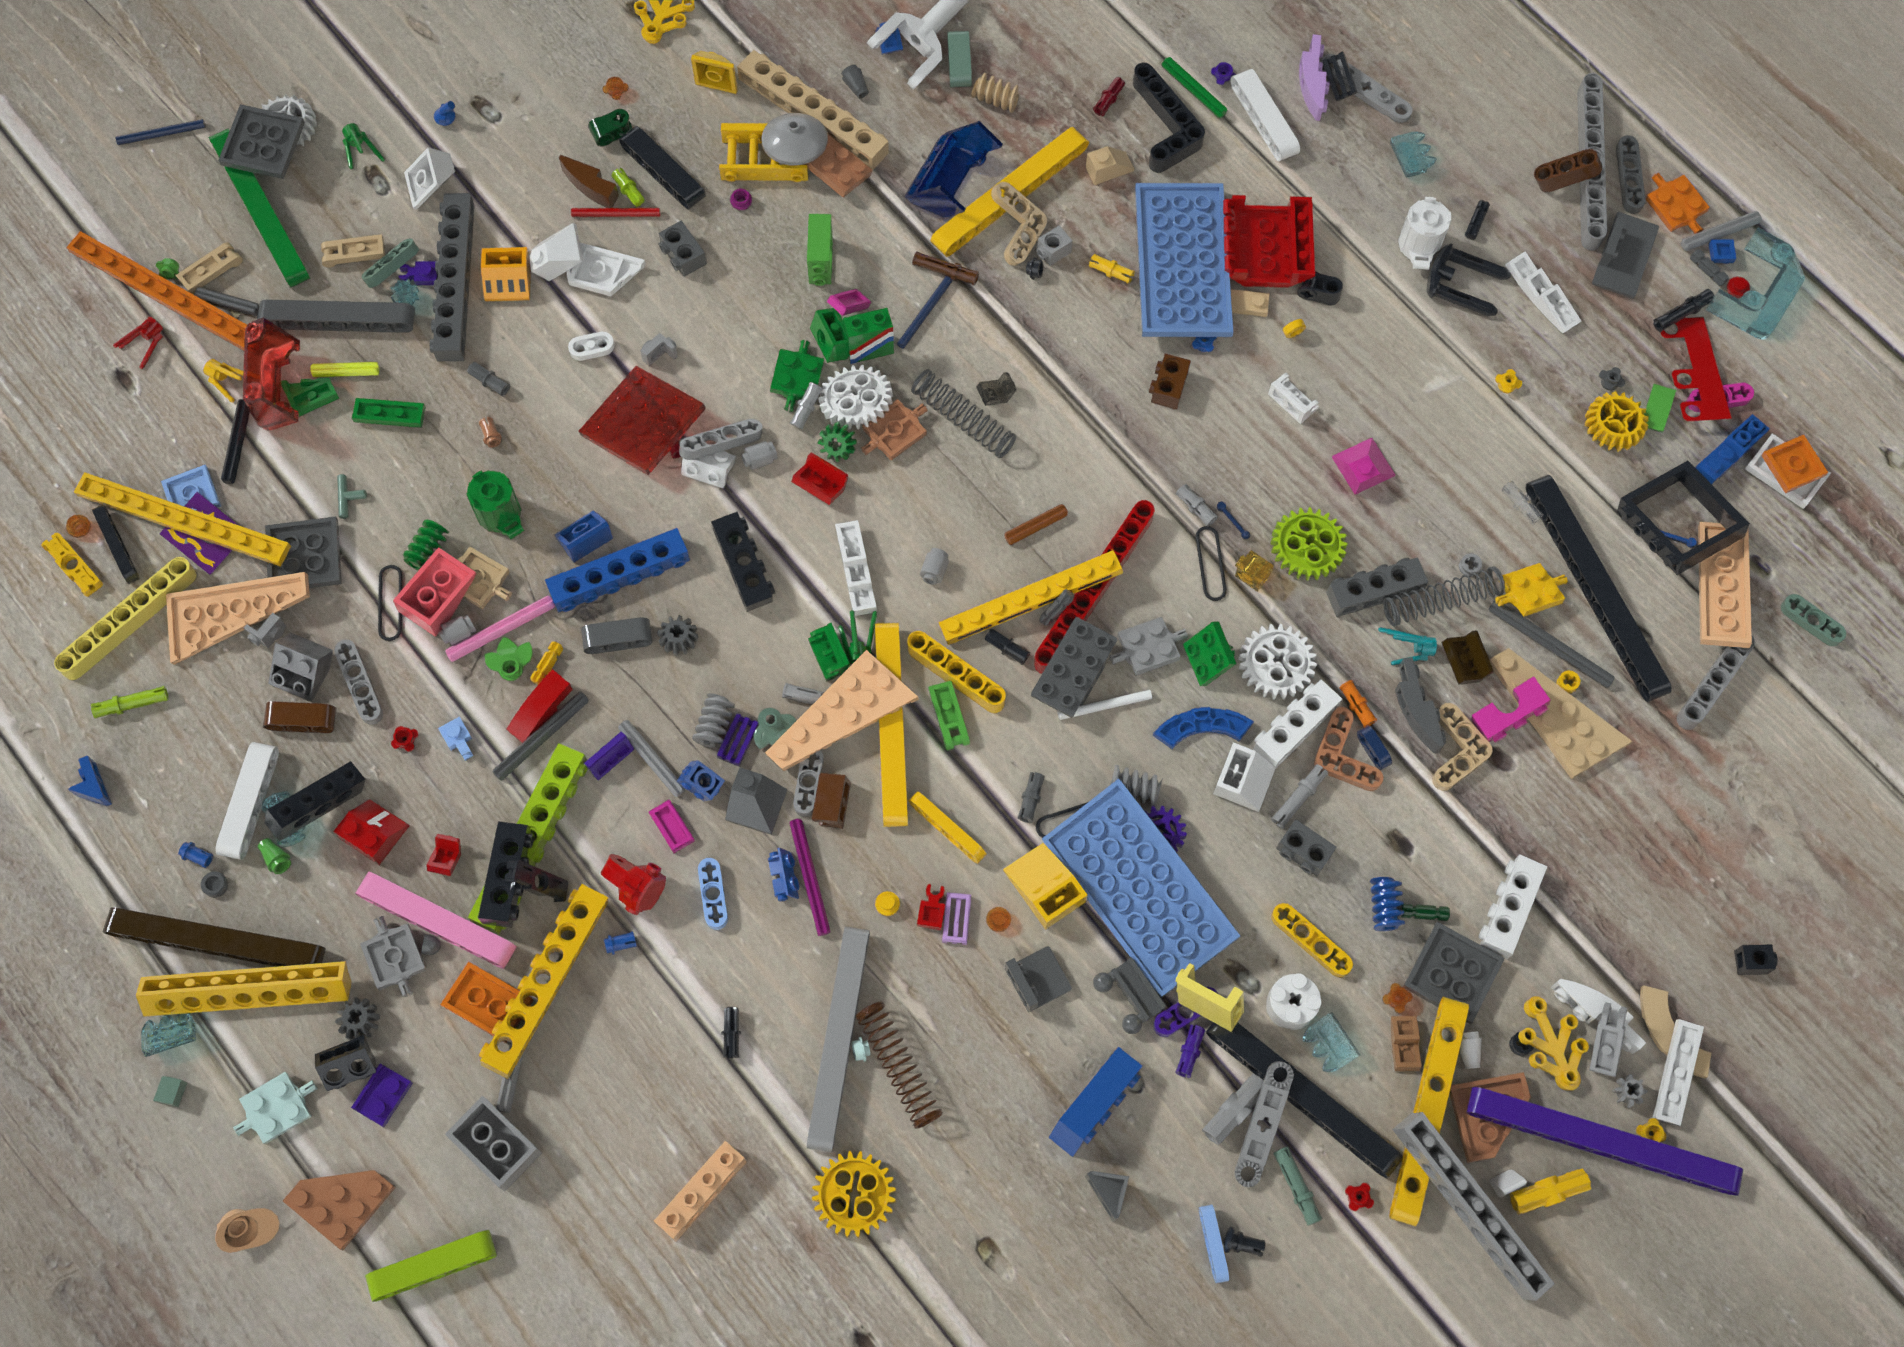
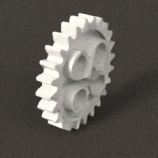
[818,365,893,430]
[1238,624,1317,700]

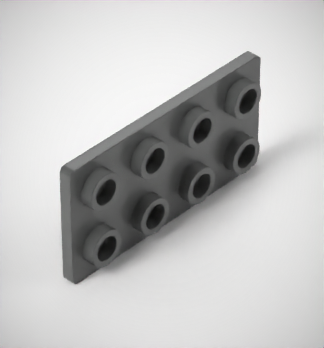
[1592,212,1659,299]
[1031,617,1117,718]

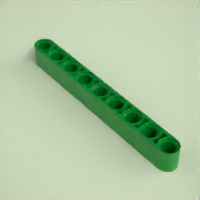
[208,128,311,288]

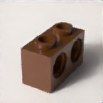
[1149,353,1191,410]

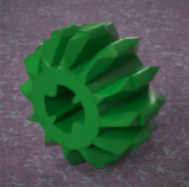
[818,422,857,462]

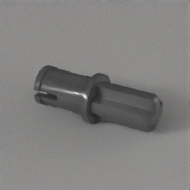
[467,362,510,396]

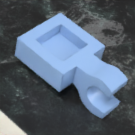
[438,716,473,761]

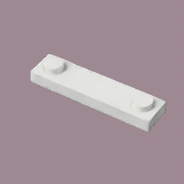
[1653,1019,1704,1126]

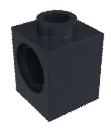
[1734,944,1778,975]

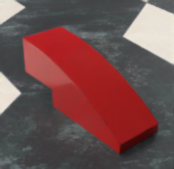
[506,669,573,743]

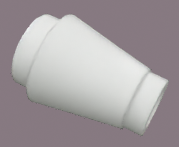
[1459,1032,1482,1069]

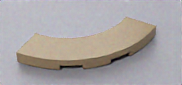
[1640,985,1711,1079]

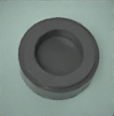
[201,871,228,898]

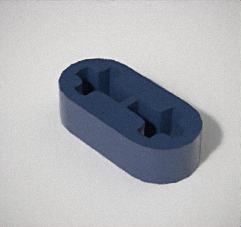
[1357,725,1392,770]

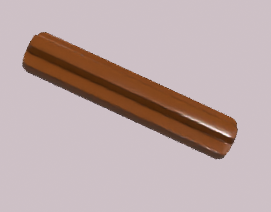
[1004,504,1068,545]

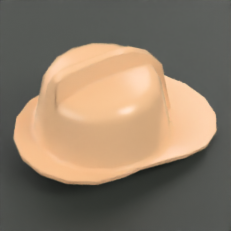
[215,1208,280,1253]

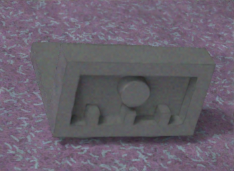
[1005,946,1072,1013]

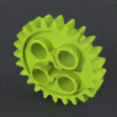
[1270,507,1348,581]

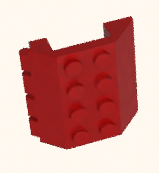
[1223,195,1315,288]

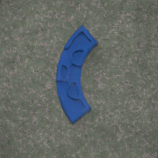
[1153,707,1254,749]

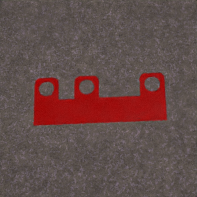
[1661,317,1732,421]

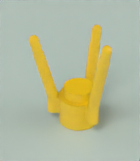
[203,359,260,403]

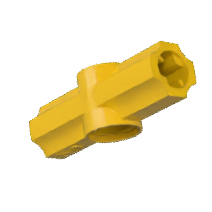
[1509,1168,1591,1215]

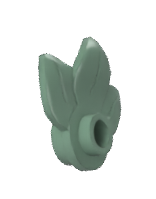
[754,708,797,749]

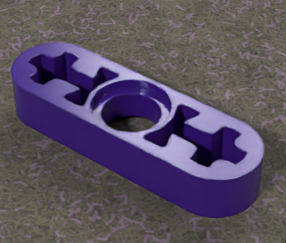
[1153,986,1218,1037]

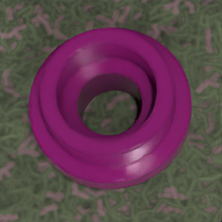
[730,188,752,210]

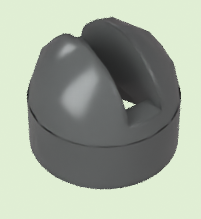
[421,934,441,955]

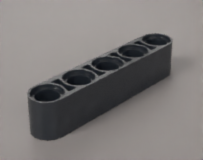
[619,126,706,210]

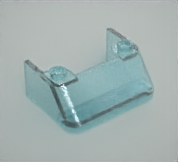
[1706,227,1805,339]

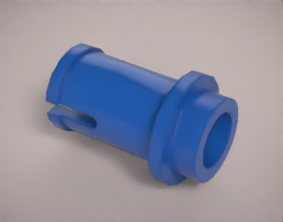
[178,842,213,868]
[604,931,637,955]

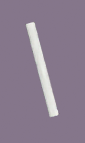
[1057,690,1152,720]

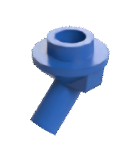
[434,101,456,126]

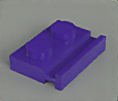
[351,1063,413,1128]

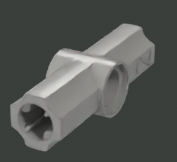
[1202,1073,1263,1145]

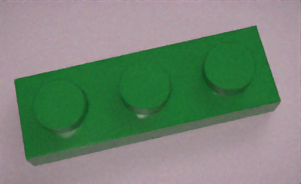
[352,398,426,428]

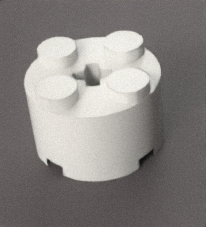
[1266,973,1321,1030]

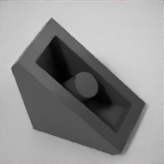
[1085,1171,1129,1222]

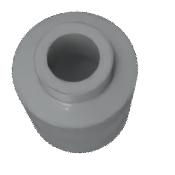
[742,441,778,470]
[920,548,949,585]
[439,614,476,646]

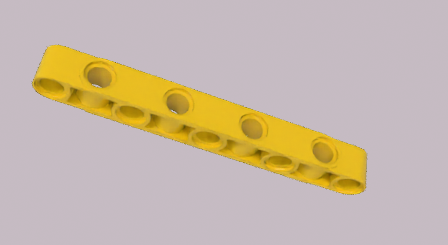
[1389,997,1469,1226]

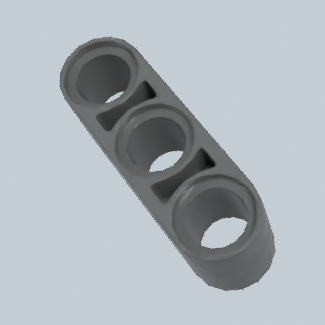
[581,617,652,654]

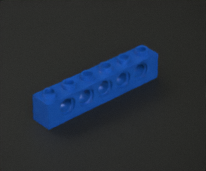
[545,528,690,613]

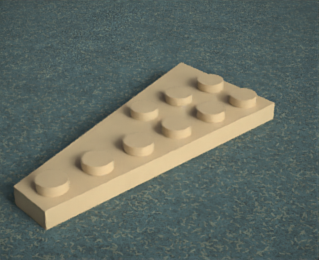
[1489,648,1632,779]

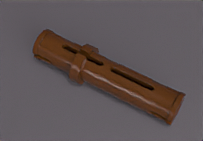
[912,251,979,286]

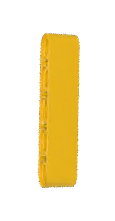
[907,631,1006,713]

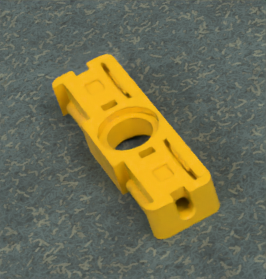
[41,533,103,597]

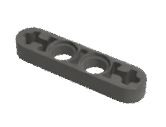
[1616,135,1646,214]

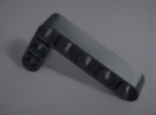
[1133,62,1205,173]

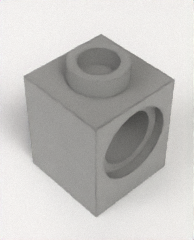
[1036,225,1073,266]

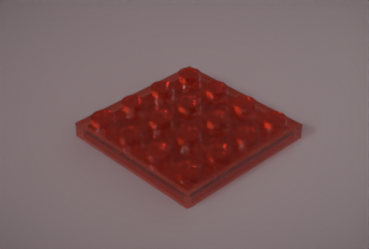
[579,366,706,475]

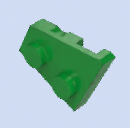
[280,377,340,418]

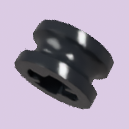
[1509,1032,1534,1056]

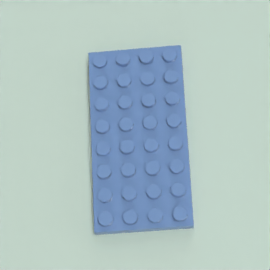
[1135,183,1233,337]
[1042,779,1241,998]

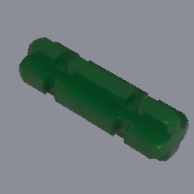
[1400,903,1450,921]

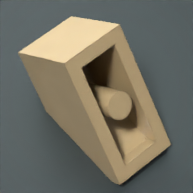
[1086,146,1134,185]

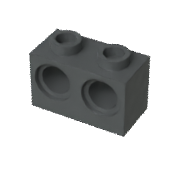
[658,220,707,277]
[1276,819,1337,876]

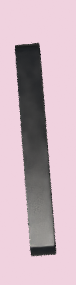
[1206,1022,1403,1179]

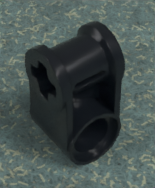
[1297,271,1343,306]

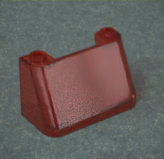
[243,317,300,431]

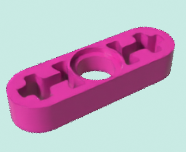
[1686,383,1754,412]

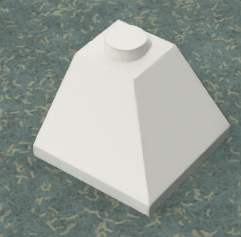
[404,147,455,209]
[528,223,583,281]

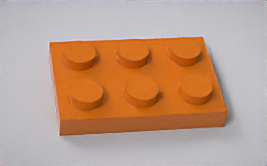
[440,961,534,1044]

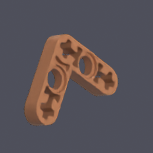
[1314,707,1384,791]

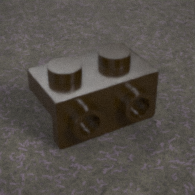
[1441,630,1494,685]

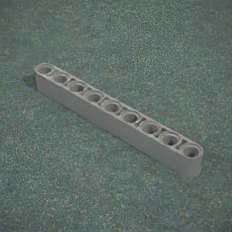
[1577,73,1607,251]
[807,926,870,1152]

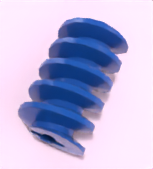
[1370,877,1405,931]

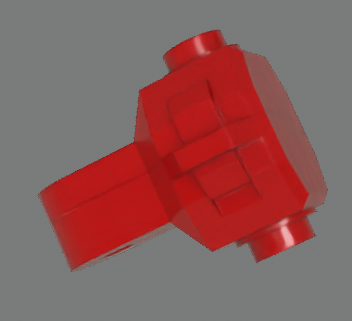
[601,854,666,915]

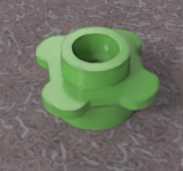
[156,258,180,279]

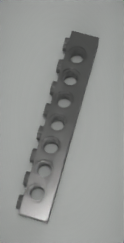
[429,193,475,362]

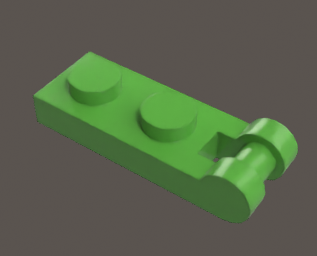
[928,681,970,750]

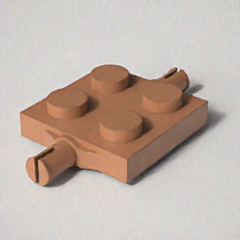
[861,399,928,460]

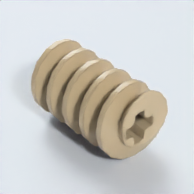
[971,72,1019,113]

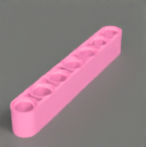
[355,872,517,969]

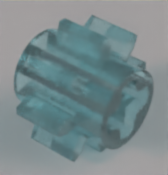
[390,279,419,305]

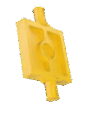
[1495,563,1568,617]

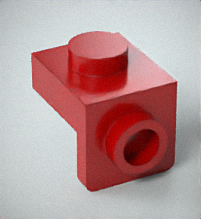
[426,834,461,876]

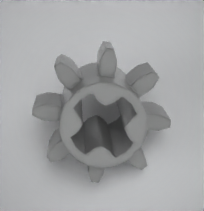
[1612,1074,1648,1108]

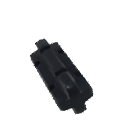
[1465,200,1490,240]

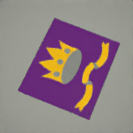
[159,492,238,575]

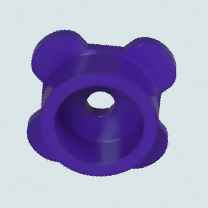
[1211,62,1236,85]

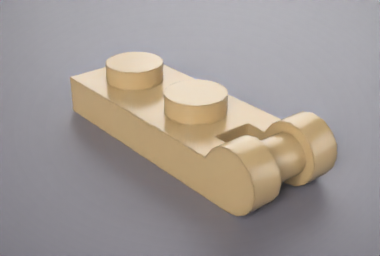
[321,234,385,268]
[176,242,243,294]

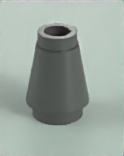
[841,64,869,99]

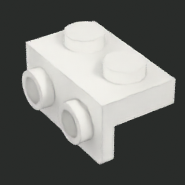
[681,451,736,488]

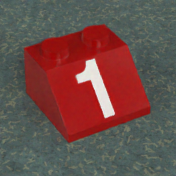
[333,799,409,866]

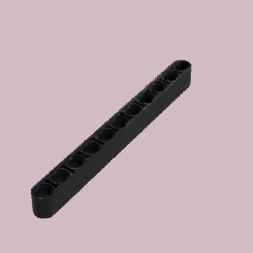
[1525,475,1672,702]

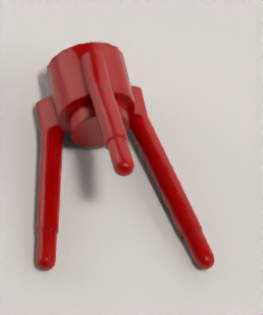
[113,316,163,369]

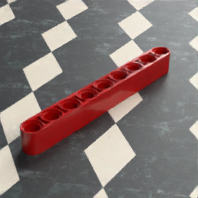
[1034,500,1155,674]

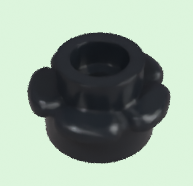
[1026,257,1044,280]

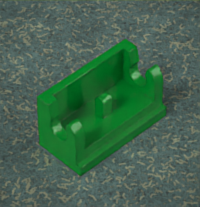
[808,623,850,681]

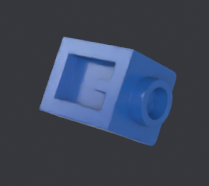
[875,22,903,55]

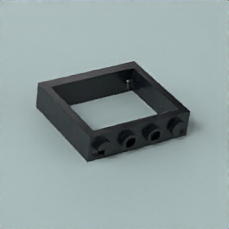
[1617,460,1750,575]

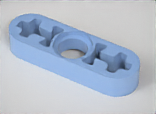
[698,858,728,930]
[1199,1204,1229,1283]

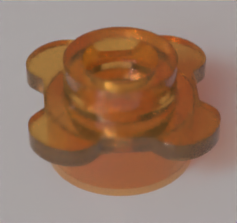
[603,77,629,100]
[1382,983,1413,1013]

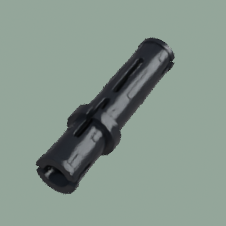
[1653,289,1715,332]

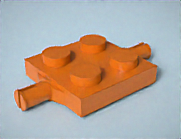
[1646,173,1710,234]

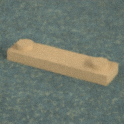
[1230,289,1269,317]

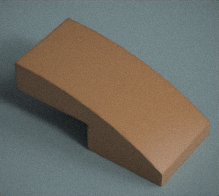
[1391,1016,1422,1071]

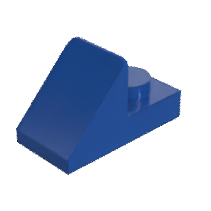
[68,755,112,806]

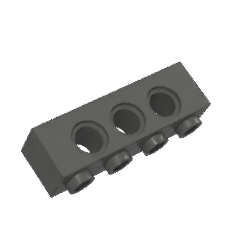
[1326,557,1428,617]

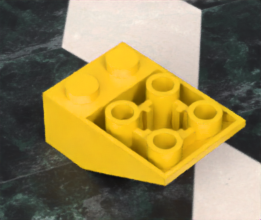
[1003,843,1088,930]

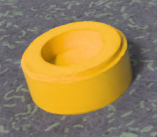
[1282,319,1306,338]

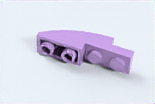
[1299,34,1330,121]

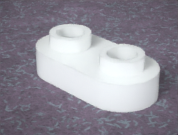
[568,332,614,361]

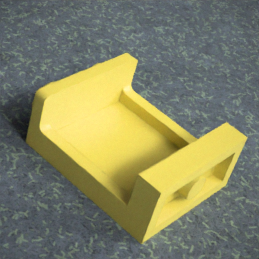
[1175,963,1244,1032]

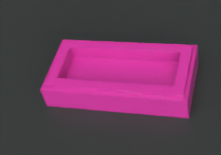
[827,289,871,316]
[649,799,695,854]

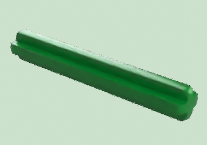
[1161,57,1228,118]

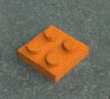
[1761,435,1828,494]

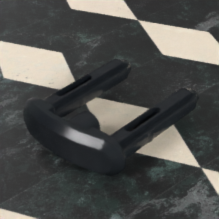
[1426,243,1511,316]

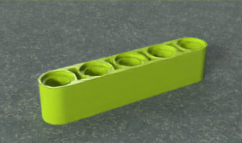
[365,1230,497,1302]

